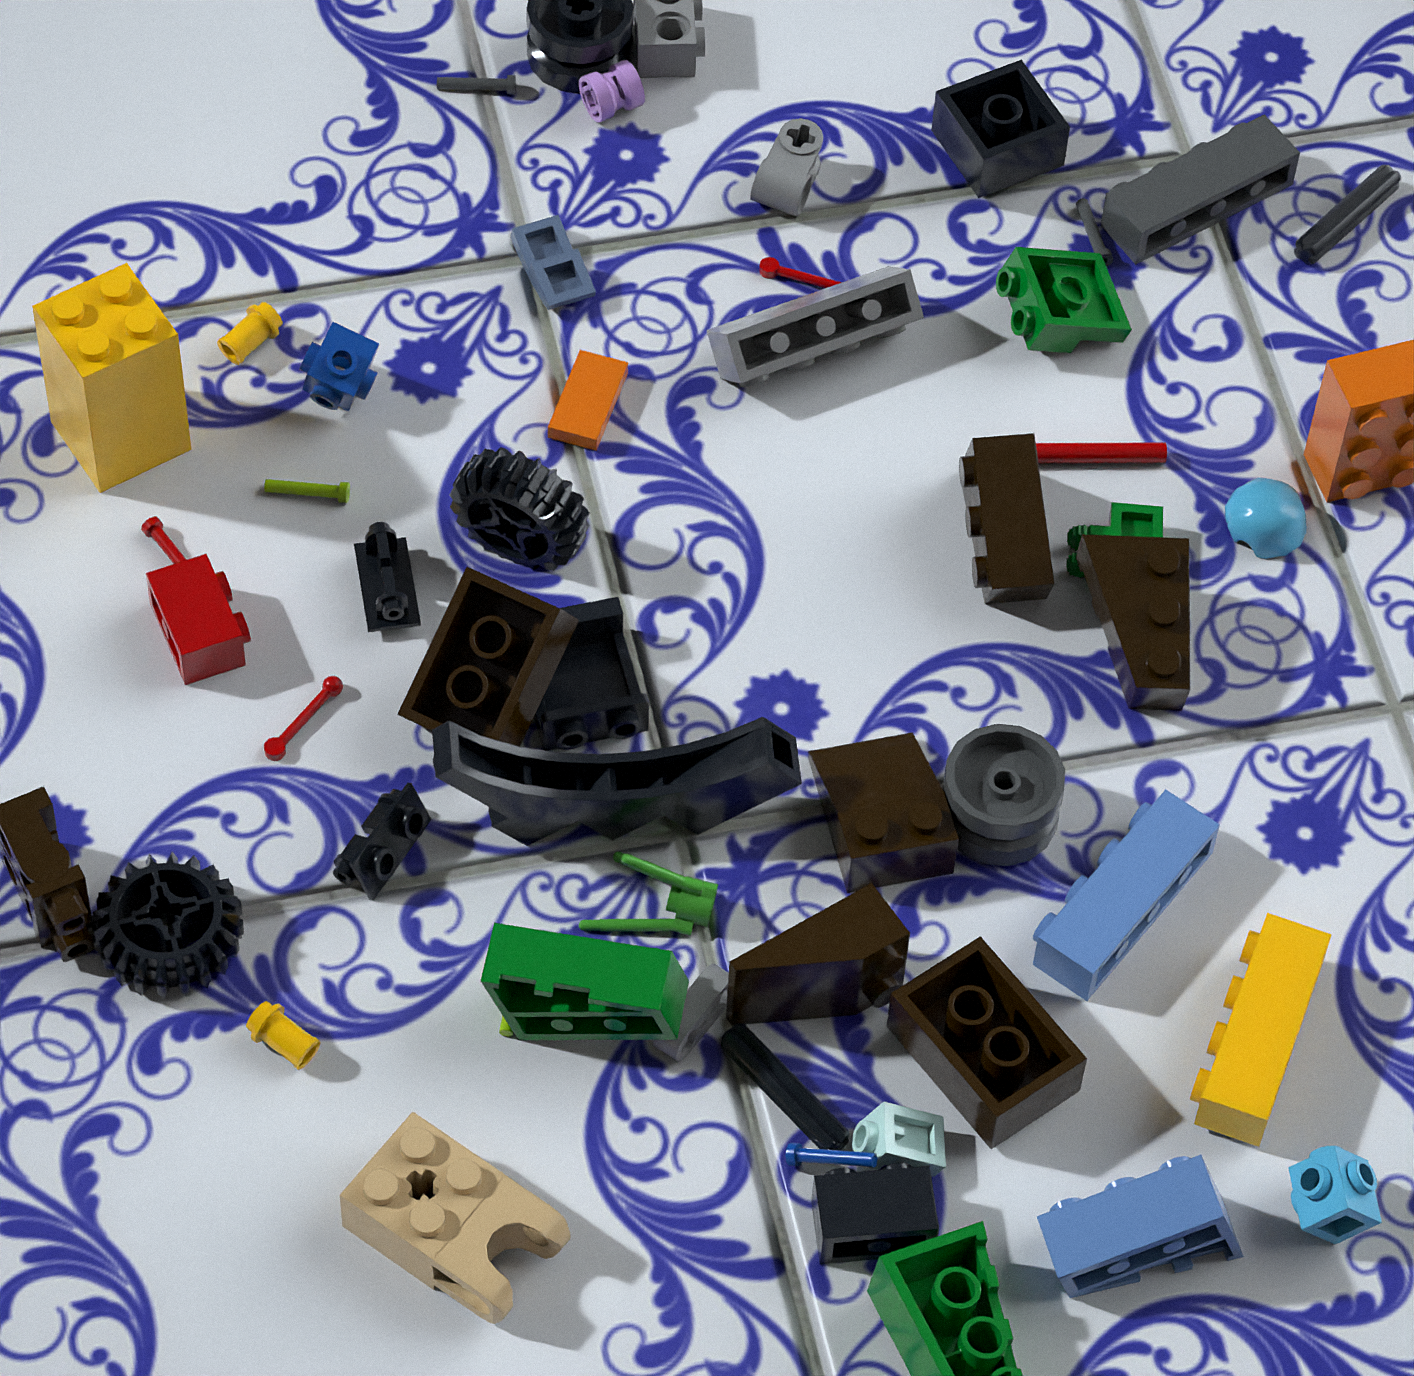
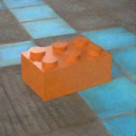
[1303,340,1414,502]

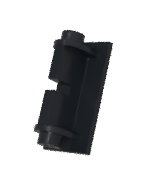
[354,522,421,633]
[333,782,432,901]

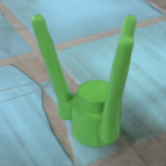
[578,851,719,936]

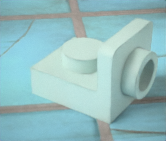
[852,1102,946,1177]

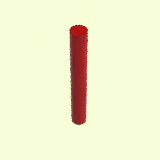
[1036,442,1167,463]

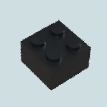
[931,59,1070,198]

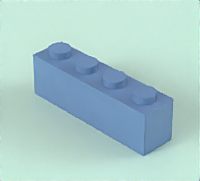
[1033,789,1220,1001]

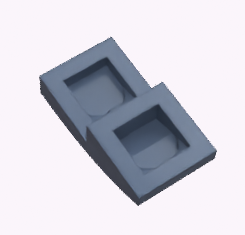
[510,215,596,310]

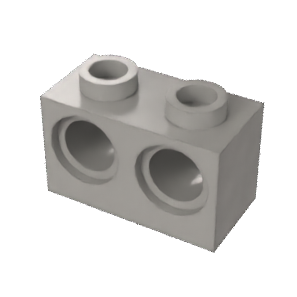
[633,0,705,78]

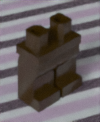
[0,786,94,962]

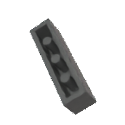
[1101,114,1300,265]

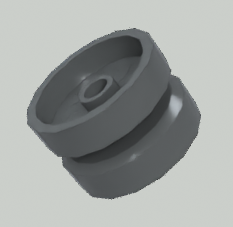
[942,724,1065,866]

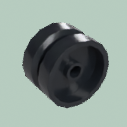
[526,0,634,94]

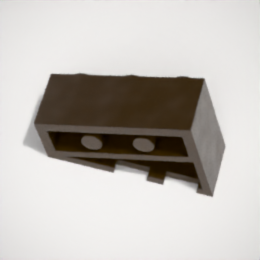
[959,433,1055,604]
[1076,534,1190,711]

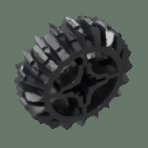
[449,447,590,571]
[91,852,244,1000]

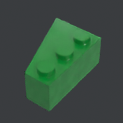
[481,923,689,1040]

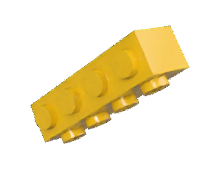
[1190,913,1332,1147]

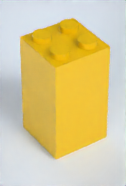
[32,263,192,493]

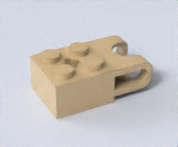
[340,1112,571,1324]

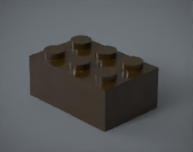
[397,567,579,747]
[886,936,1087,1149]

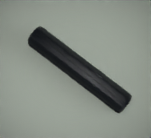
[1294,164,1401,265]
[721,1023,850,1150]

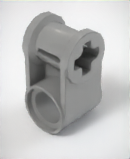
[750,118,823,217]

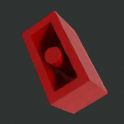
[146,553,251,685]

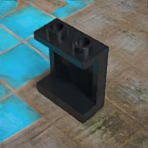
[534,597,649,751]

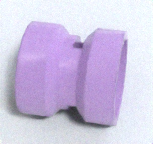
[579,60,645,123]

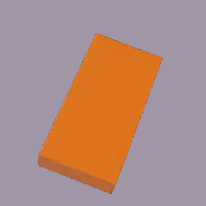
[548,350,628,451]

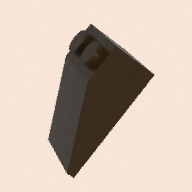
[808,732,959,893]
[726,883,910,1026]

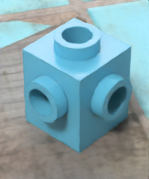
[1288,1145,1382,1244]

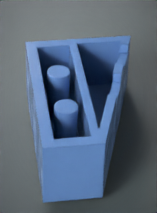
[1037,1155,1244,1298]

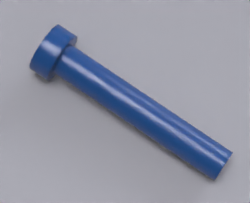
[785,1143,878,1167]

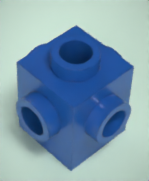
[299,322,379,411]

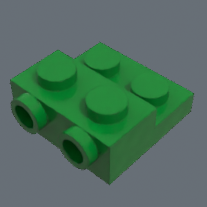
[996,247,1132,353]

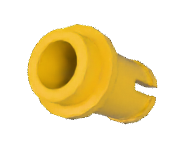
[217,302,283,365]
[246,1001,321,1070]

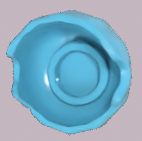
[1225,478,1307,559]

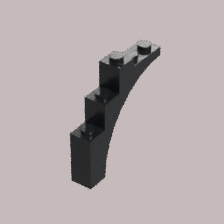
[432,717,802,846]

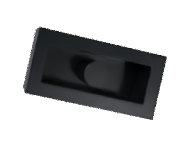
[811,1163,939,1264]

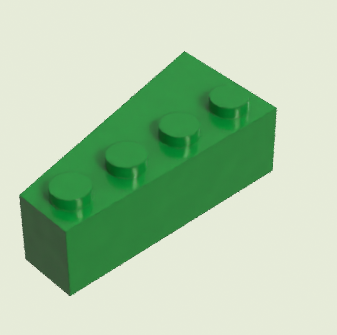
[867,1221,1023,1376]

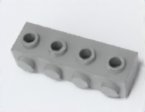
[706,266,924,387]

